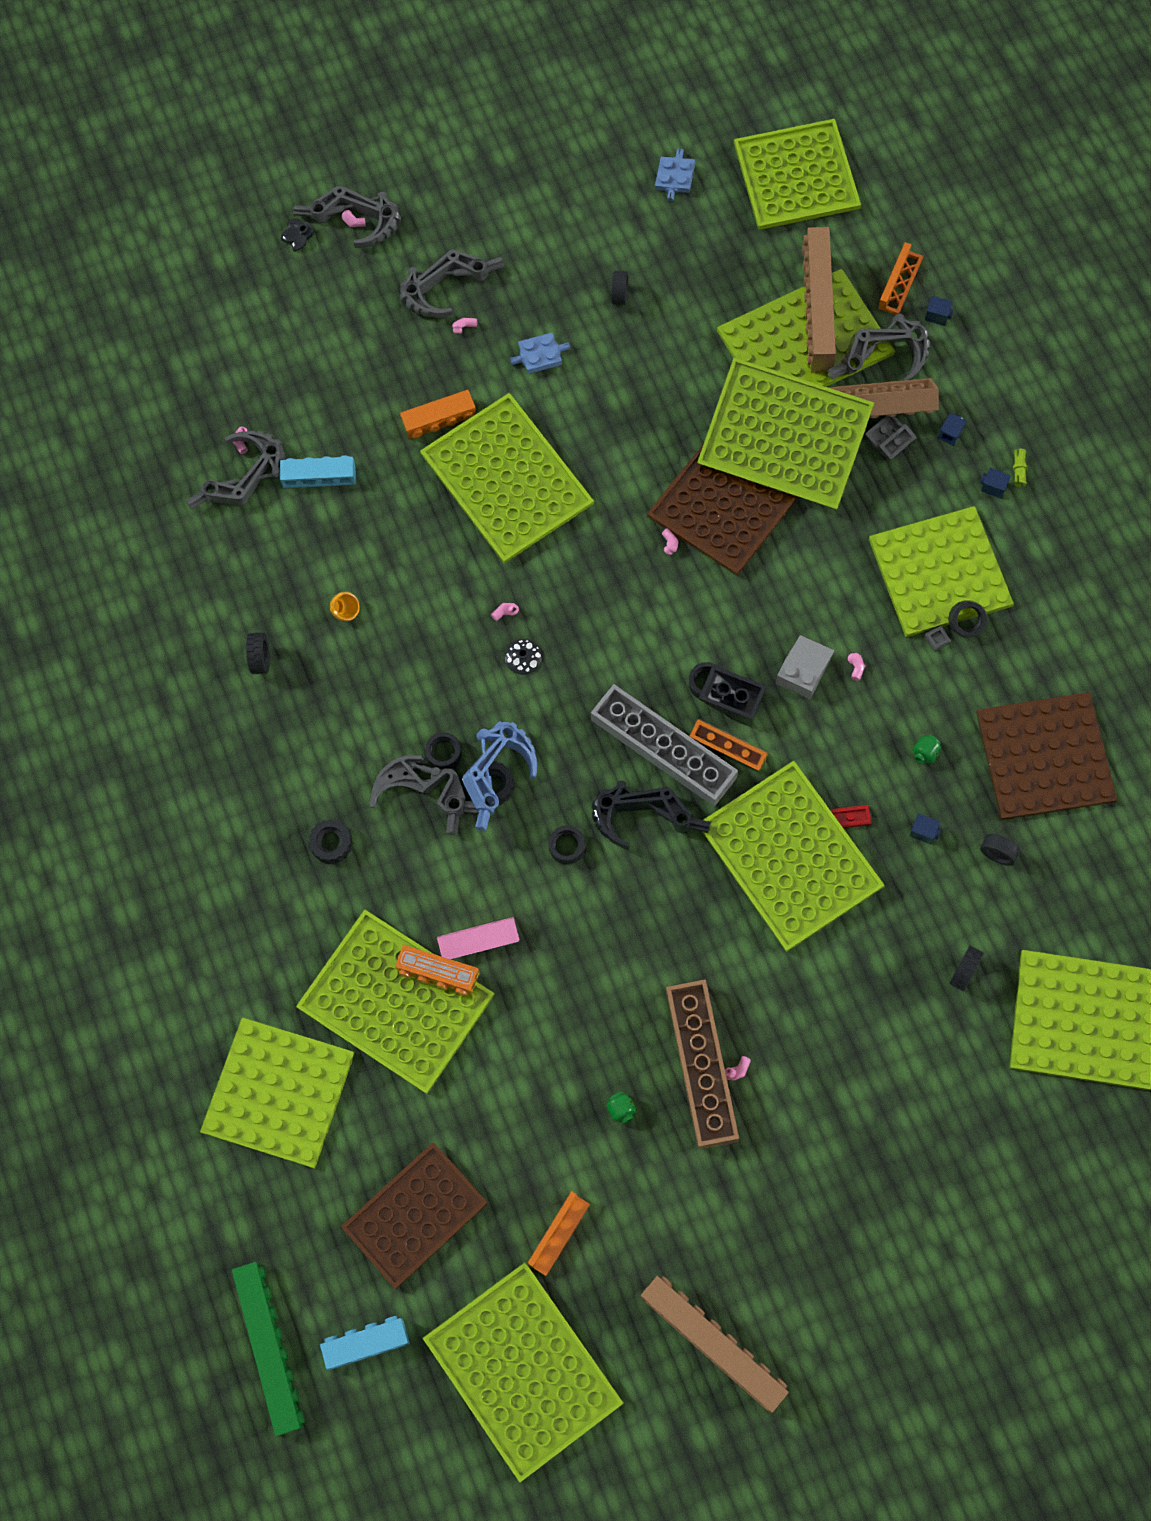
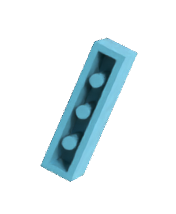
[280,456,355,488]
[320,1316,410,1370]

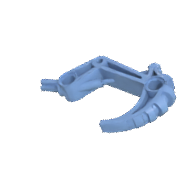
[462,721,537,831]

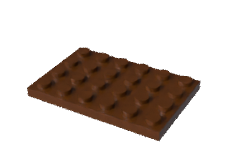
[341,1142,488,1290]

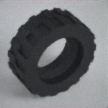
[246,632,270,674]
[484,761,515,806]
[308,819,353,864]
[949,945,984,992]

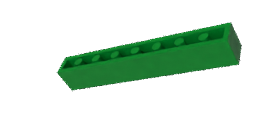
[232,1262,305,1437]

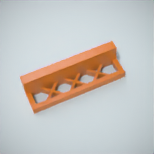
[878,242,923,315]
[528,1191,590,1276]

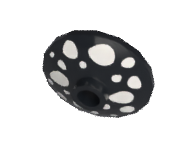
[505,639,542,675]

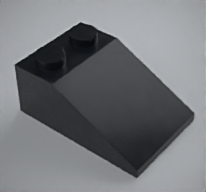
[699,665,766,727]

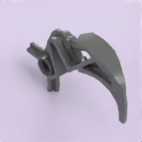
[369,755,479,835]

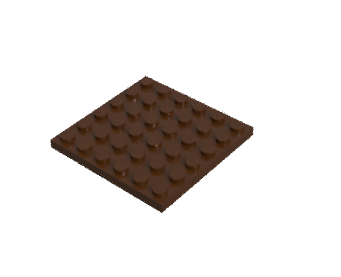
[647,443,799,576]
[976,692,1117,820]

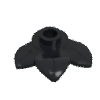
[281,219,314,252]

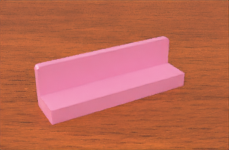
[437,917,519,959]

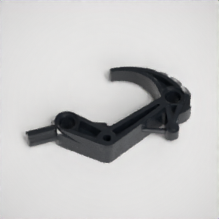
[591,781,711,850]

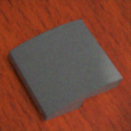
[863,416,917,460]

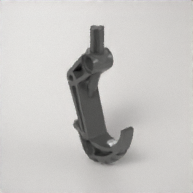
[294,186,401,248]
[400,250,504,318]
[827,314,931,381]
[186,431,286,510]

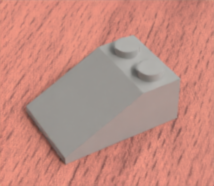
[776,635,834,699]

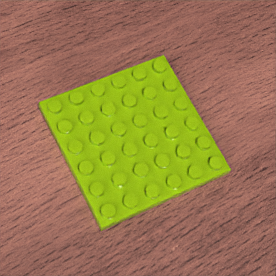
[734,119,861,230]
[869,506,1014,637]
[200,1018,355,1169]

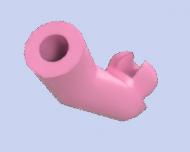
[452,318,477,333]
[233,427,248,454]
[491,603,519,621]
[848,653,865,681]
[725,1056,751,1081]

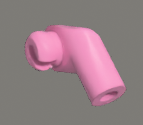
[342,210,366,227]
[662,528,679,555]

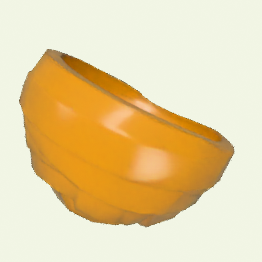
[330,592,360,622]

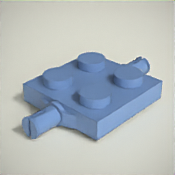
[655,148,695,202]
[510,333,570,374]

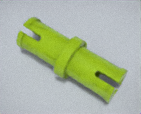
[1013,449,1028,487]

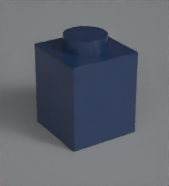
[925,296,954,326]
[938,413,966,446]
[980,468,1011,499]
[909,814,941,844]

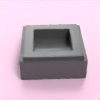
[924,626,951,652]

